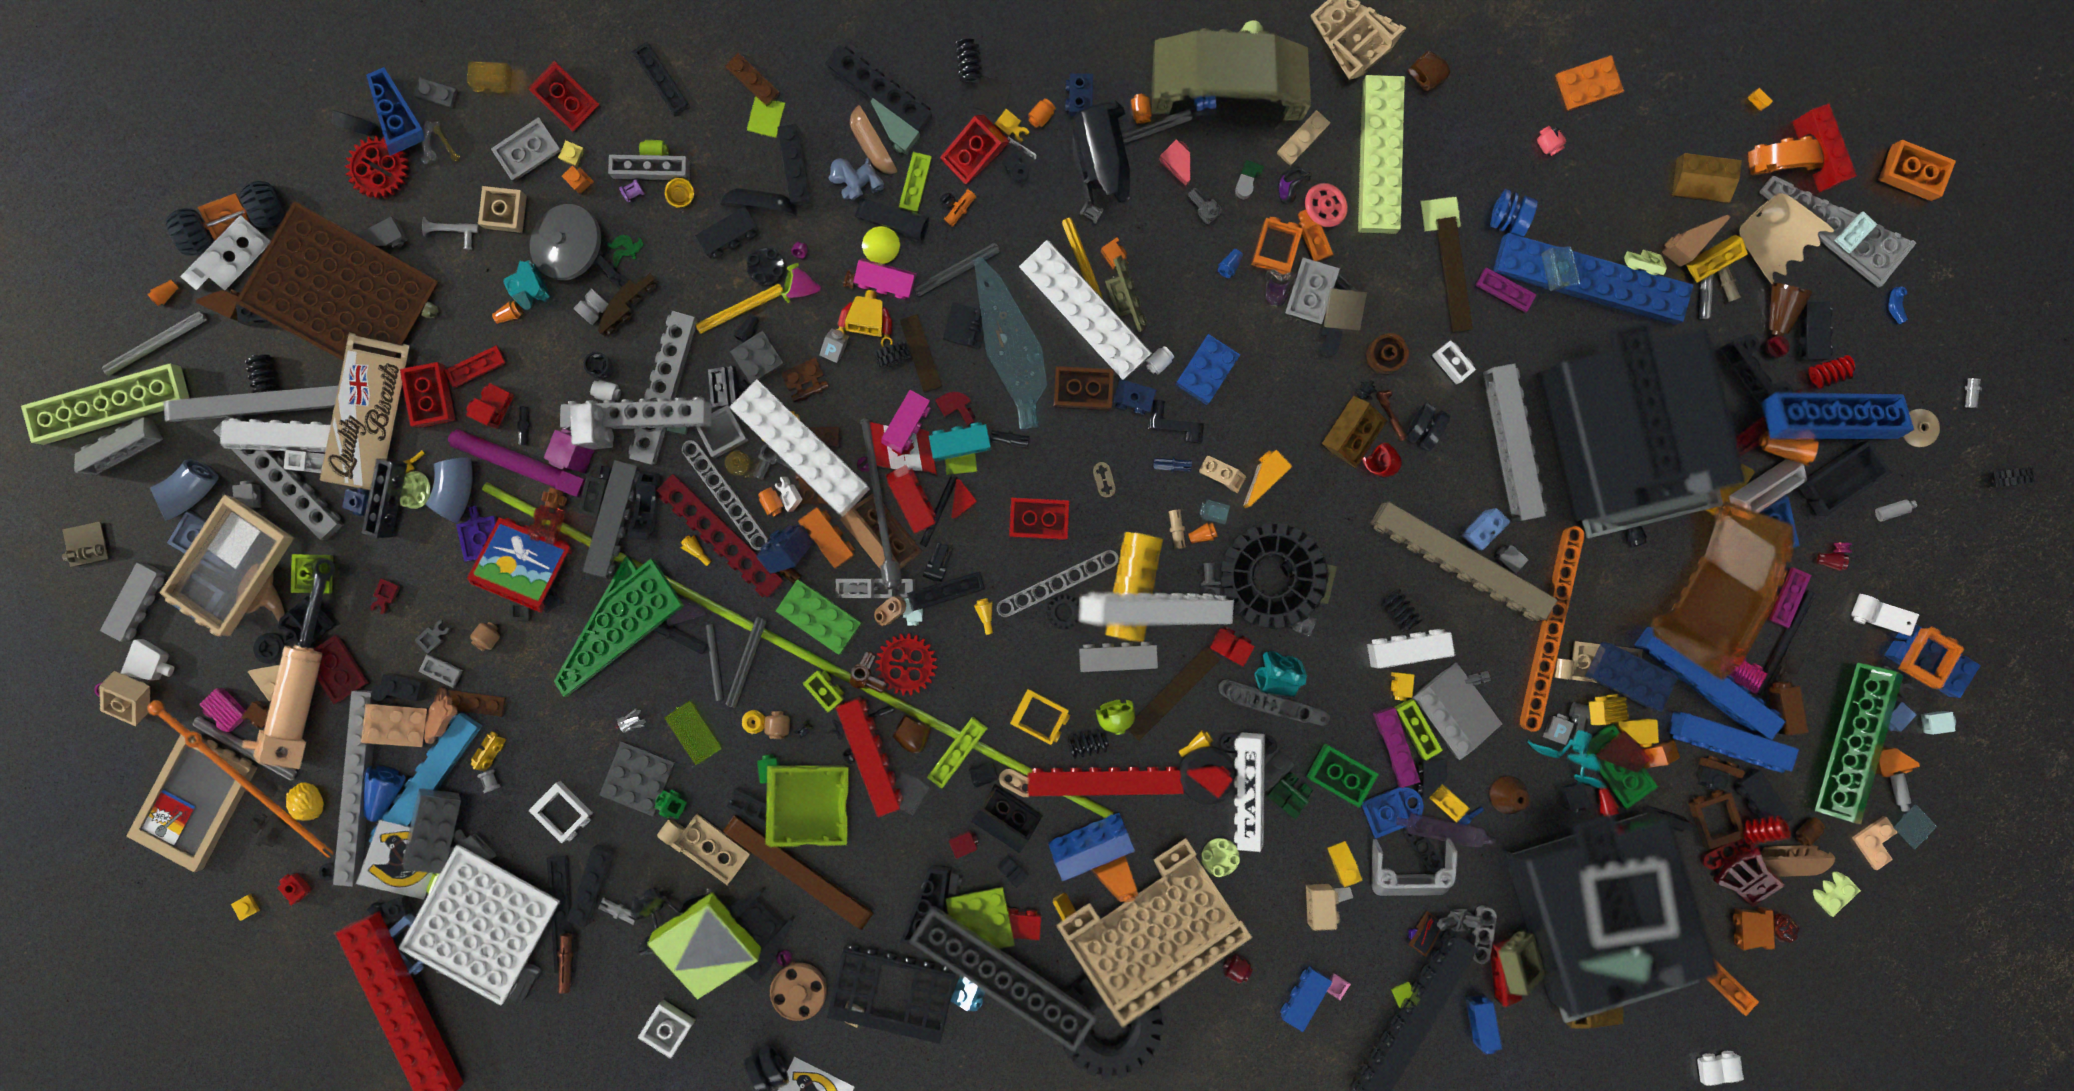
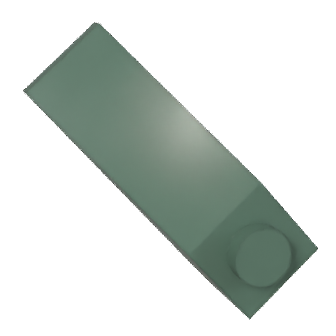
[871,98,920,155]
[1580,948,1651,981]

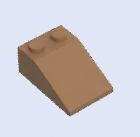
[1662,215,1730,267]

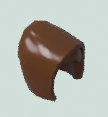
[1408,50,1450,91]
[893,715,931,754]

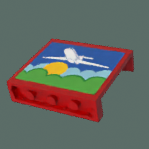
[467,517,572,613]

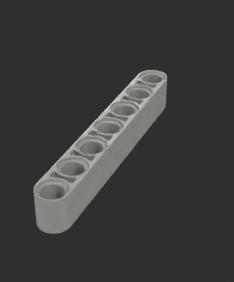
[682,440,770,551]
[997,550,1119,617]

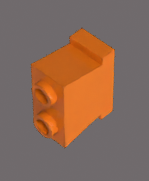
[1733,907,1775,950]

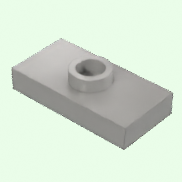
[419,654,463,688]

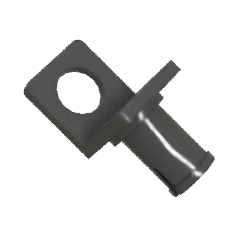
[1200,563,1222,595]

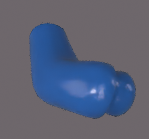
[1888,286,1908,324]

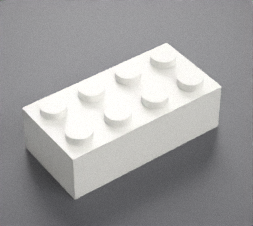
[1367,629,1455,668]

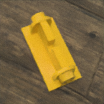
[470,731,507,772]

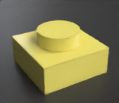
[558,141,585,167]

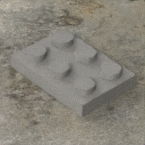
[491,117,561,182]
[1285,258,1340,324]

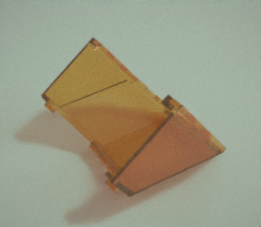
[1651,501,1794,681]

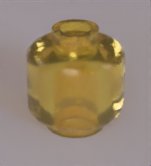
[725,450,751,476]

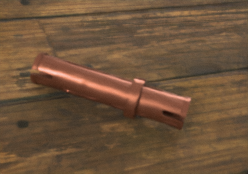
[558,933,574,994]

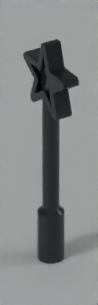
[829,705,895,740]

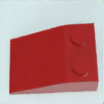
[528,61,599,131]
[940,114,1010,185]

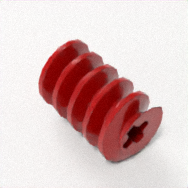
[1808,355,1855,389]
[1744,815,1790,845]

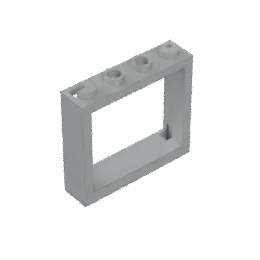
[1580,857,1679,947]

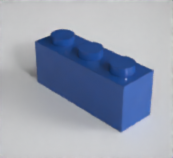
[1280,966,1332,1032]

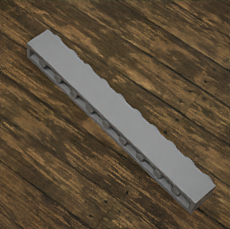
[333,690,378,886]

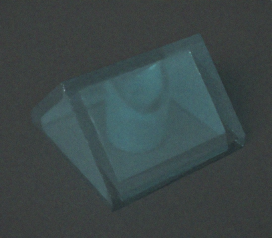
[1541,247,1580,291]

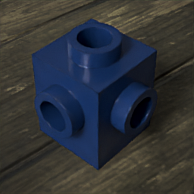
[342,488,370,516]

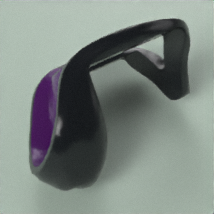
[1278,166,1312,203]

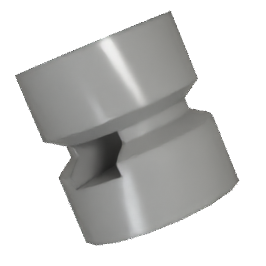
[574,289,609,325]

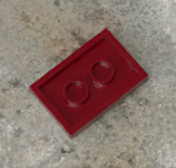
[314,635,368,705]

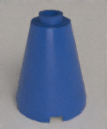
[363,766,405,822]

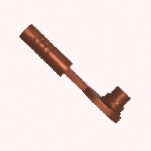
[1376,390,1406,441]

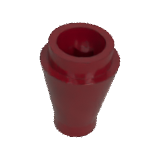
[1817,552,1849,571]

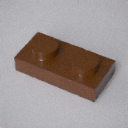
[1699,755,1745,779]

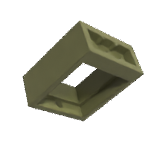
[1498,932,1545,995]

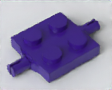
[456,506,497,562]

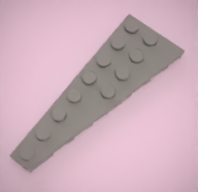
[1760,176,1916,288]

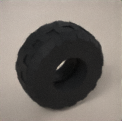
[1180,747,1237,805]

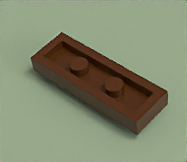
[725,53,780,107]
[447,689,507,717]

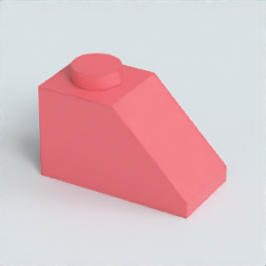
[1159,139,1190,186]

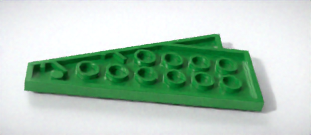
[554,556,684,697]

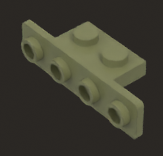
[1105,255,1147,332]

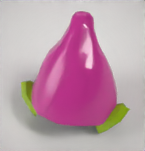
[781,263,821,303]

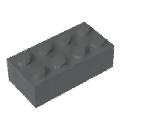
[402,788,461,874]

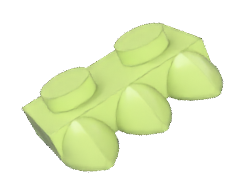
[1813,871,1861,917]

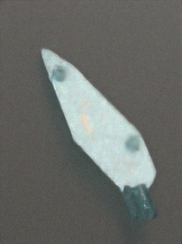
[974,257,1047,429]

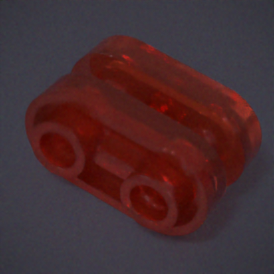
[528,505,565,545]

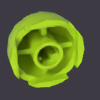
[1096,700,1135,735]

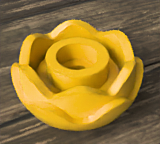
[742,710,765,734]

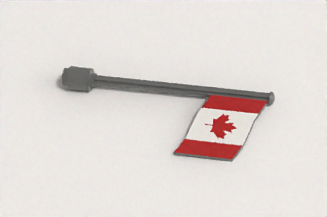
[859,418,937,589]

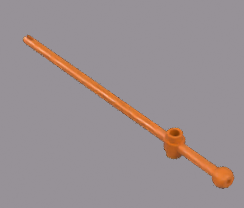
[147,700,333,858]

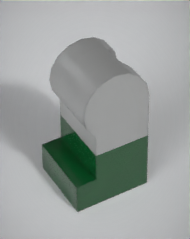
[1235,160,1264,199]

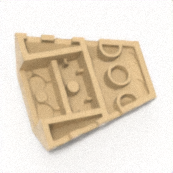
[1311,0,1406,80]

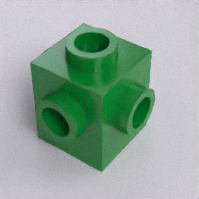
[654,790,687,819]

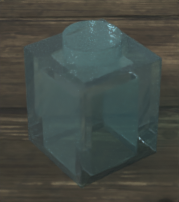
[1199,500,1230,525]

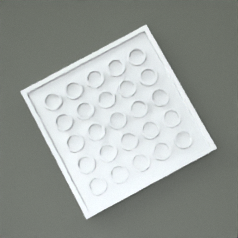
[399,845,560,1005]

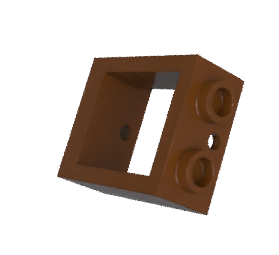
[1766,682,1808,736]
[1688,789,1744,849]

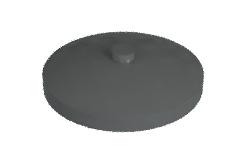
[530,204,601,280]

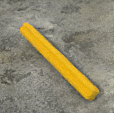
[1062,218,1104,300]
[696,284,784,333]

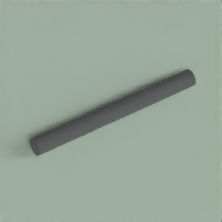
[706,624,723,701]

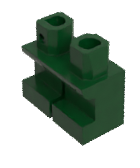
[1265,772,1313,820]

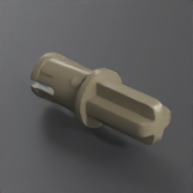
[1717,266,1741,302]

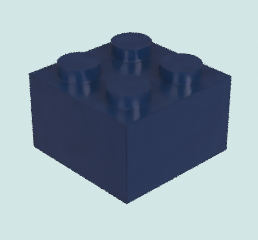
[756,524,814,574]

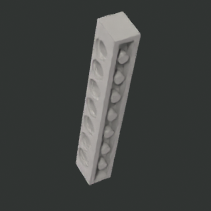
[628,311,698,466]
[560,397,712,430]
[213,416,344,541]

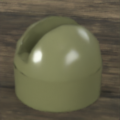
[422,302,438,319]

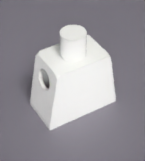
[120,639,174,680]

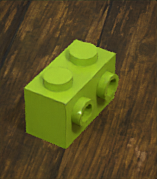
[803,670,845,712]

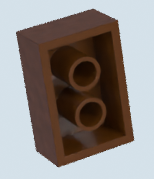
[1054,366,1114,410]

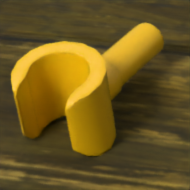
[403,450,425,474]

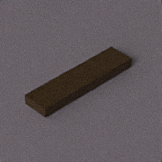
[900,314,942,393]

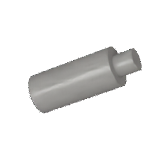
[1875,499,1917,522]
[1890,772,1912,811]

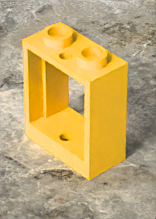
[1010,689,1070,745]

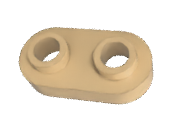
[999,769,1030,797]

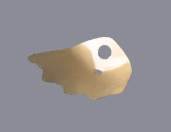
[1740,193,1834,284]

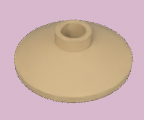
[1903,409,1940,447]

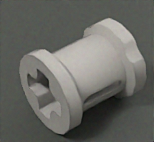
[477,769,501,793]

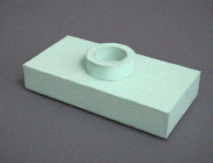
[1835,211,1877,253]

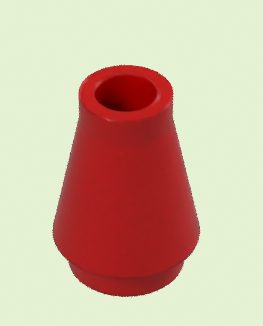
[1597,788,1619,816]

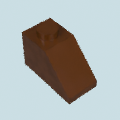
[195,289,240,321]

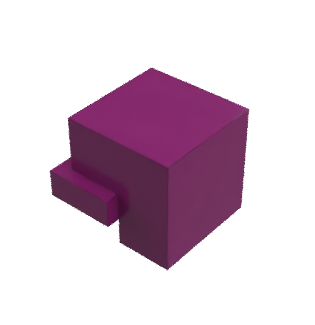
[544,428,595,474]

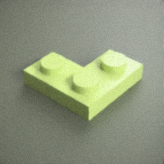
[1624,250,1667,275]

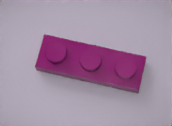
[1476,268,1536,313]
[1769,567,1811,628]

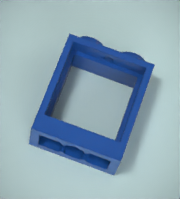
[1465,994,1502,1054]

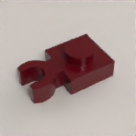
[371,578,400,615]

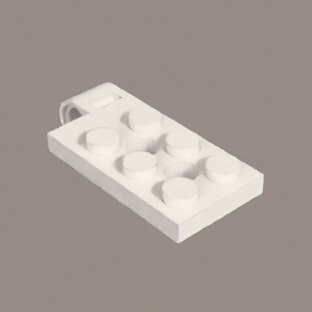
[180,215,271,290]

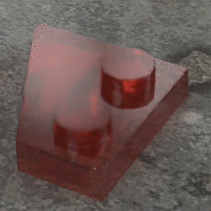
[1595,730,1651,773]

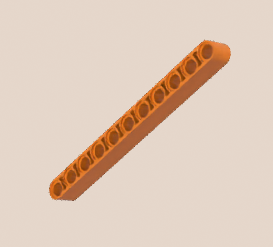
[1520,526,1584,732]

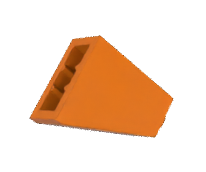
[1090,855,1139,903]

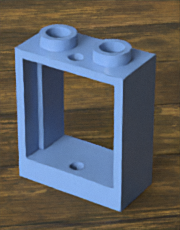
[1459,508,1510,551]

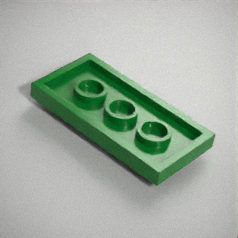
[1586,723,1658,809]

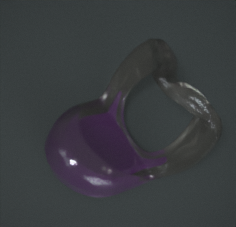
[1265,269,1296,306]

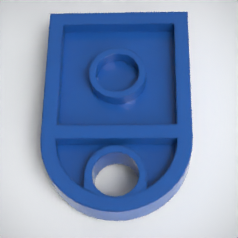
[1362,787,1424,839]

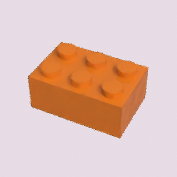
[1878,140,1956,201]

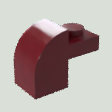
[935,392,976,427]

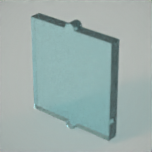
[1893,805,1937,849]

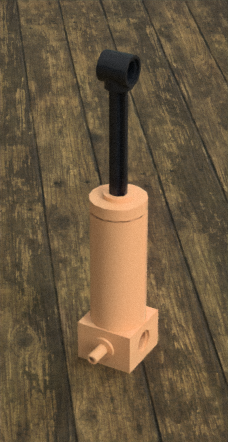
[242,557,335,769]

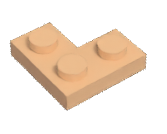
[1852,816,1898,870]

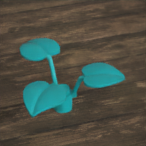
[1528,730,1607,789]

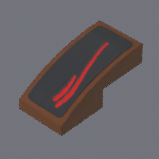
[1408,911,1440,957]

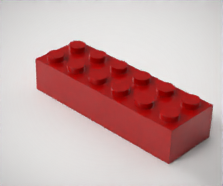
[836,696,904,817]

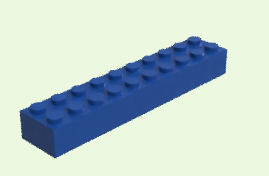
[1493,233,1693,325]

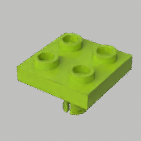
[291,554,333,593]

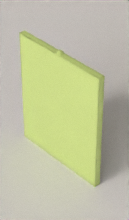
[1421,197,1461,231]

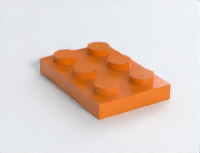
[1556,55,1624,111]

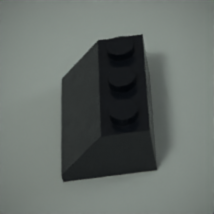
[971,784,1043,853]

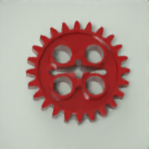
[345,136,410,199]
[875,633,938,696]

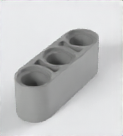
[1470,905,1497,964]

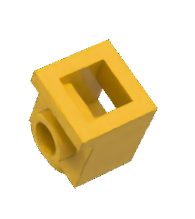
[1391,672,1414,701]

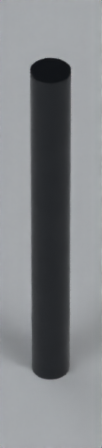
[920,475,958,547]

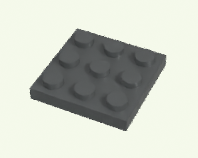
[600,741,675,816]

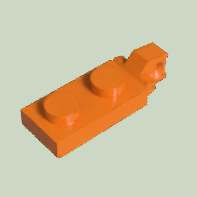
[1298,210,1333,262]

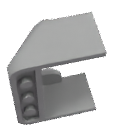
[1371,839,1457,896]

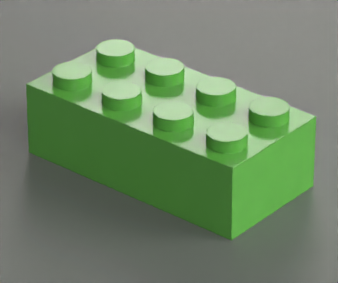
[776,579,863,655]

